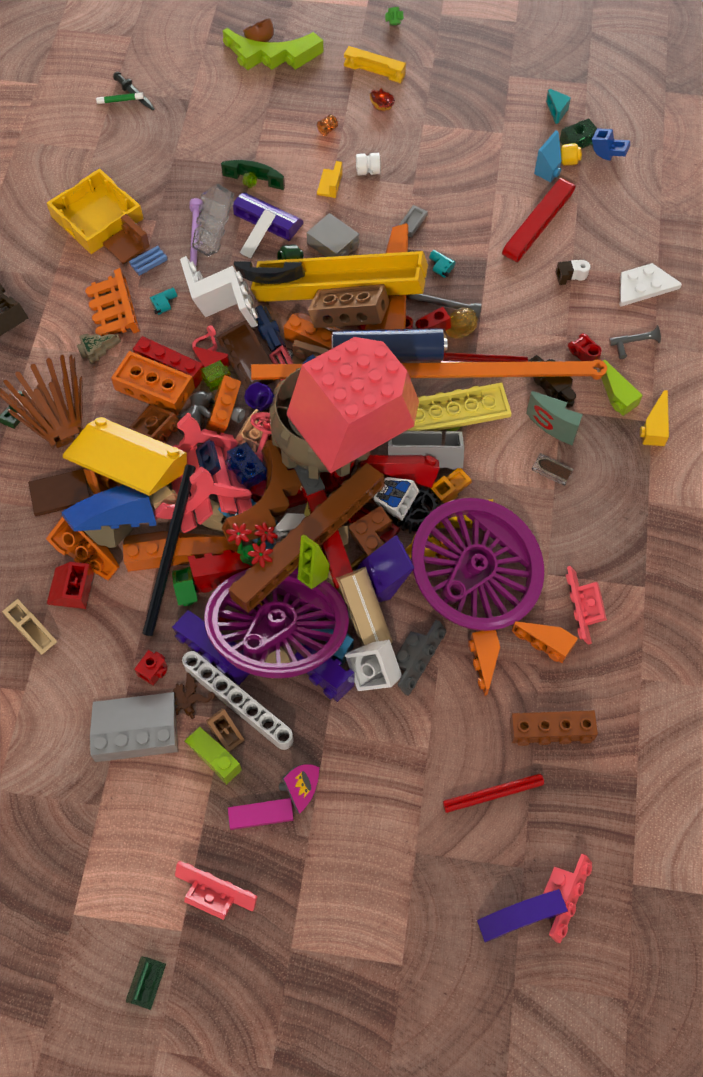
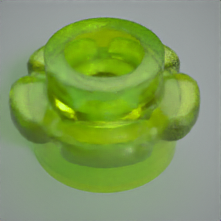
[243,172,257,189]

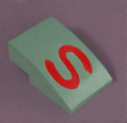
[526,391,583,445]

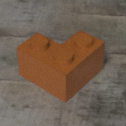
[348,506,393,558]

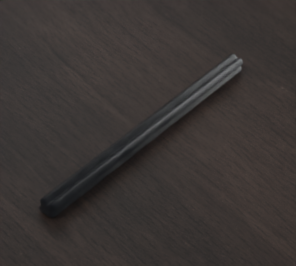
[142,465,196,636]

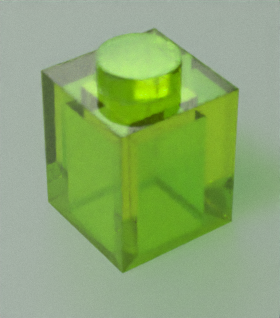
[201,360,231,392]

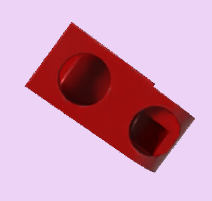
[415,307,451,331]

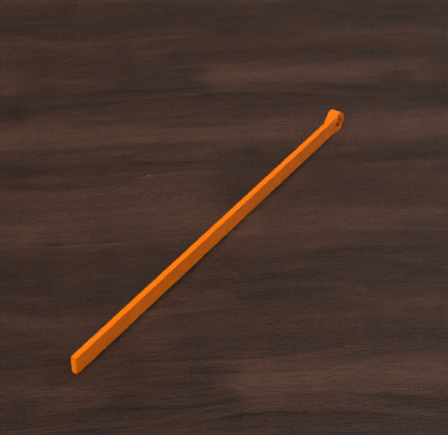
[251,360,607,380]

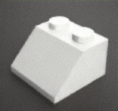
[345,640,402,691]

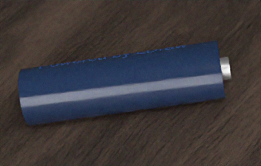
[332,328,448,362]

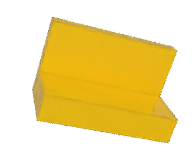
[317,161,343,198]

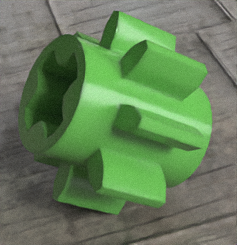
[385,7,404,26]

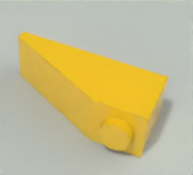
[639,390,669,446]

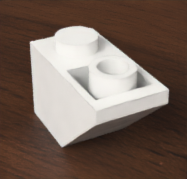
[273,513,305,543]

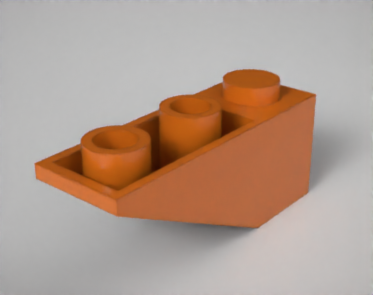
[512,621,578,664]
[468,630,500,696]

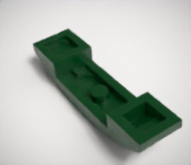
[221,160,285,190]

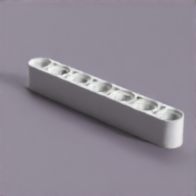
[182,651,293,750]

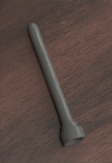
[406,294,482,318]

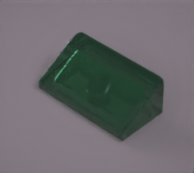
[126,956,166,1010]

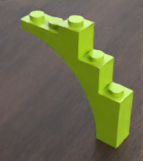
[223,28,324,70]

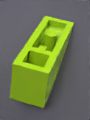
[599,360,643,416]
[298,534,330,589]
[185,727,242,785]

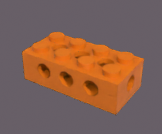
[111,351,195,416]

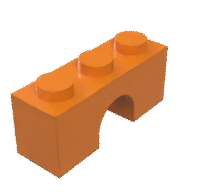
[205,375,241,434]

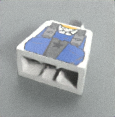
[374,477,419,520]

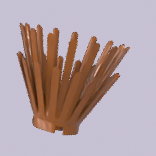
[0,354,83,449]

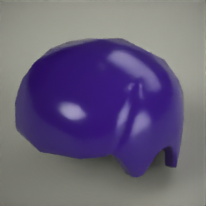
[244,382,274,411]

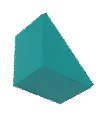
[546,89,571,124]

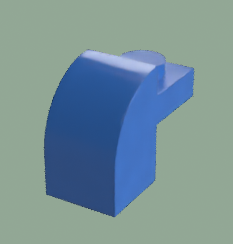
[592,128,630,161]

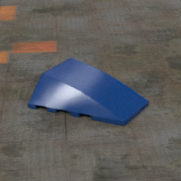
[61,485,156,531]

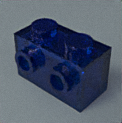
[225,442,267,489]

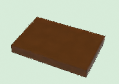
[28,469,90,517]

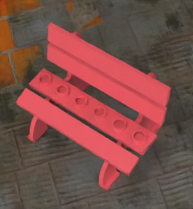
[153,413,253,533]

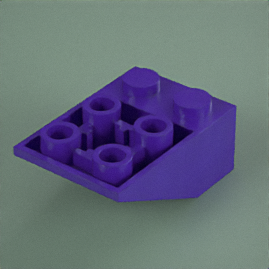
[355,535,414,602]

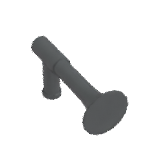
[609,325,661,359]

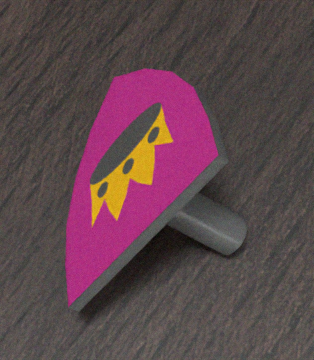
[279,764,319,814]

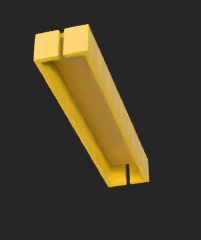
[251,251,428,302]

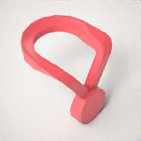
[192,325,217,351]

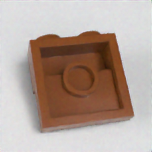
[129,404,179,444]

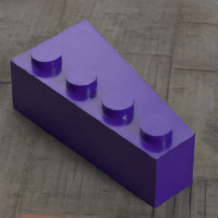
[172,610,250,686]

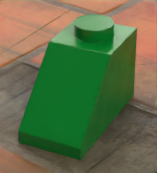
[172,567,198,606]

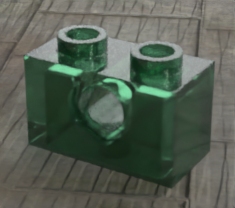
[559,118,597,149]

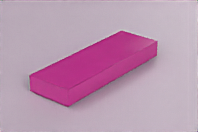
[228,798,294,830]

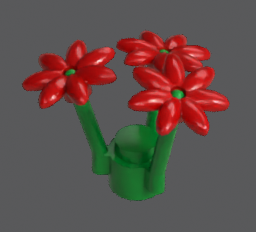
[226,522,278,568]

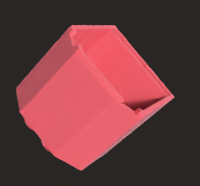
[287,337,419,473]

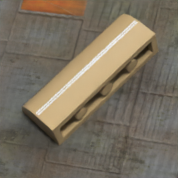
[336,567,393,647]

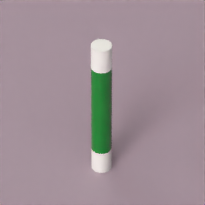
[96,92,144,104]

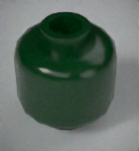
[277,244,304,260]

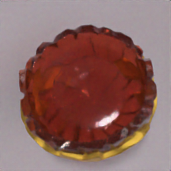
[370,88,395,111]

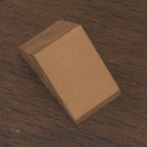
[206,708,244,752]

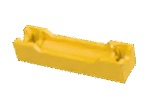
[344,46,406,83]

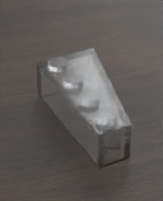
[192,184,234,257]

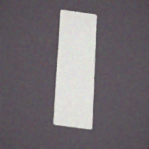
[240,209,276,258]

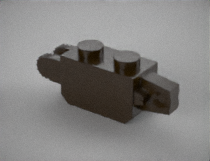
[529,355,576,407]

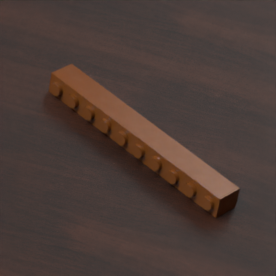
[228,463,385,613]

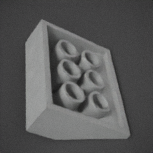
[90,692,178,762]

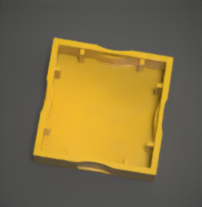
[47,168,144,254]

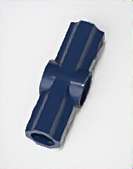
[255,305,286,353]

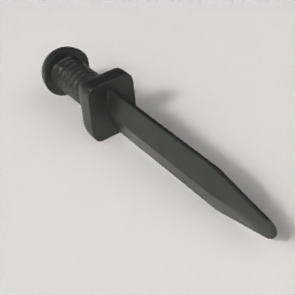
[113,72,155,110]

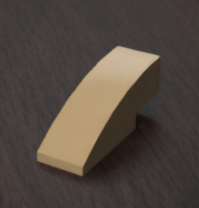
[2,599,57,655]

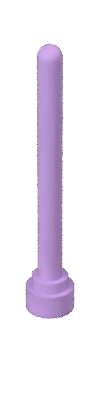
[189,198,203,266]

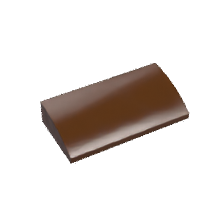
[217,320,278,390]

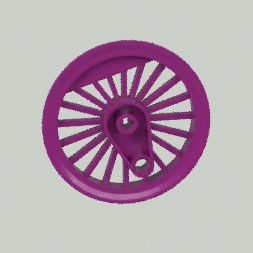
[411,498,544,631]
[204,568,349,678]

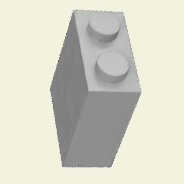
[307,213,360,257]

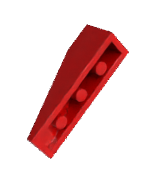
[360,455,440,488]

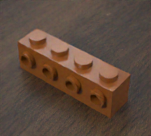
[510,710,598,746]

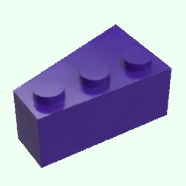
[295,645,354,702]

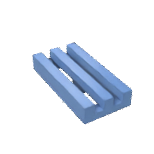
[129,246,168,276]

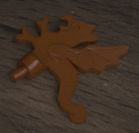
[172,673,215,719]

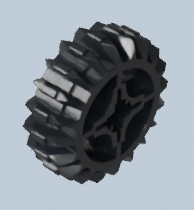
[392,486,441,534]

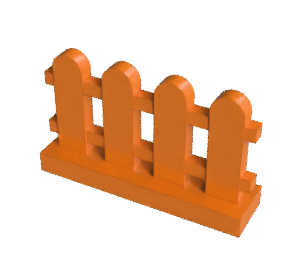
[85,268,140,336]

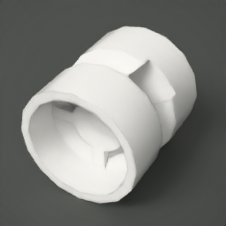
[356,153,380,176]

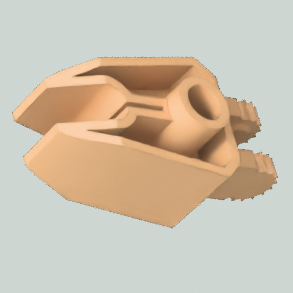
[236,409,263,460]

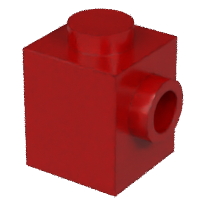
[134,650,168,686]

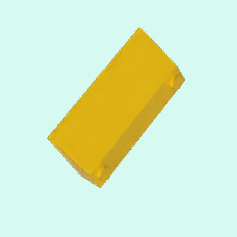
[63,417,187,496]

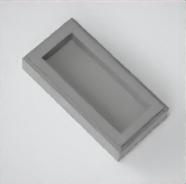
[399,205,428,238]

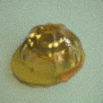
[446,307,478,339]

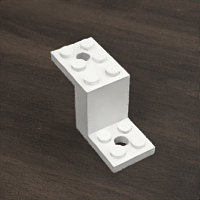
[180,256,258,328]

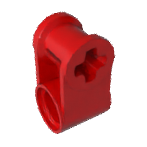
[568,333,602,361]

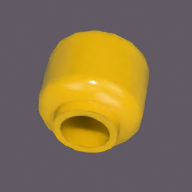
[561,143,582,166]

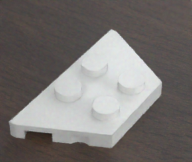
[619,263,682,307]

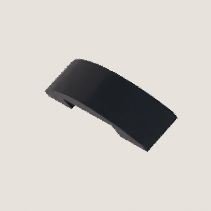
[234,261,305,284]

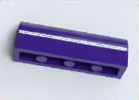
[232,192,304,241]

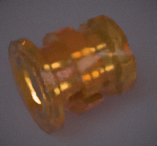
[317,114,338,136]

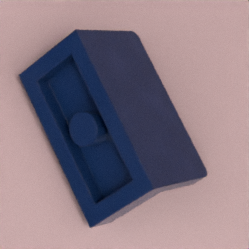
[196,439,221,481]

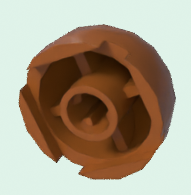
[243,18,274,42]

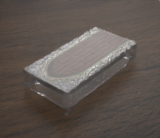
[532,453,574,486]

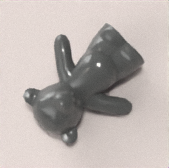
[177,391,213,436]

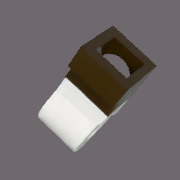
[555,260,590,285]

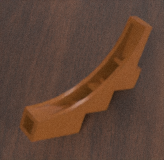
[222,440,302,545]

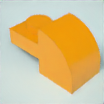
[430,468,472,503]

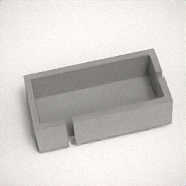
[388,430,464,470]

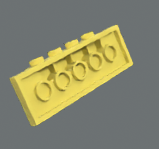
[408,383,512,431]

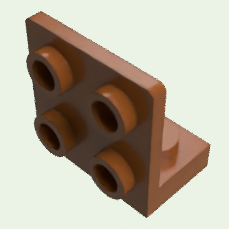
[103,214,150,264]

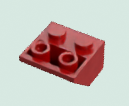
[47,562,94,609]

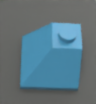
[534,130,562,183]

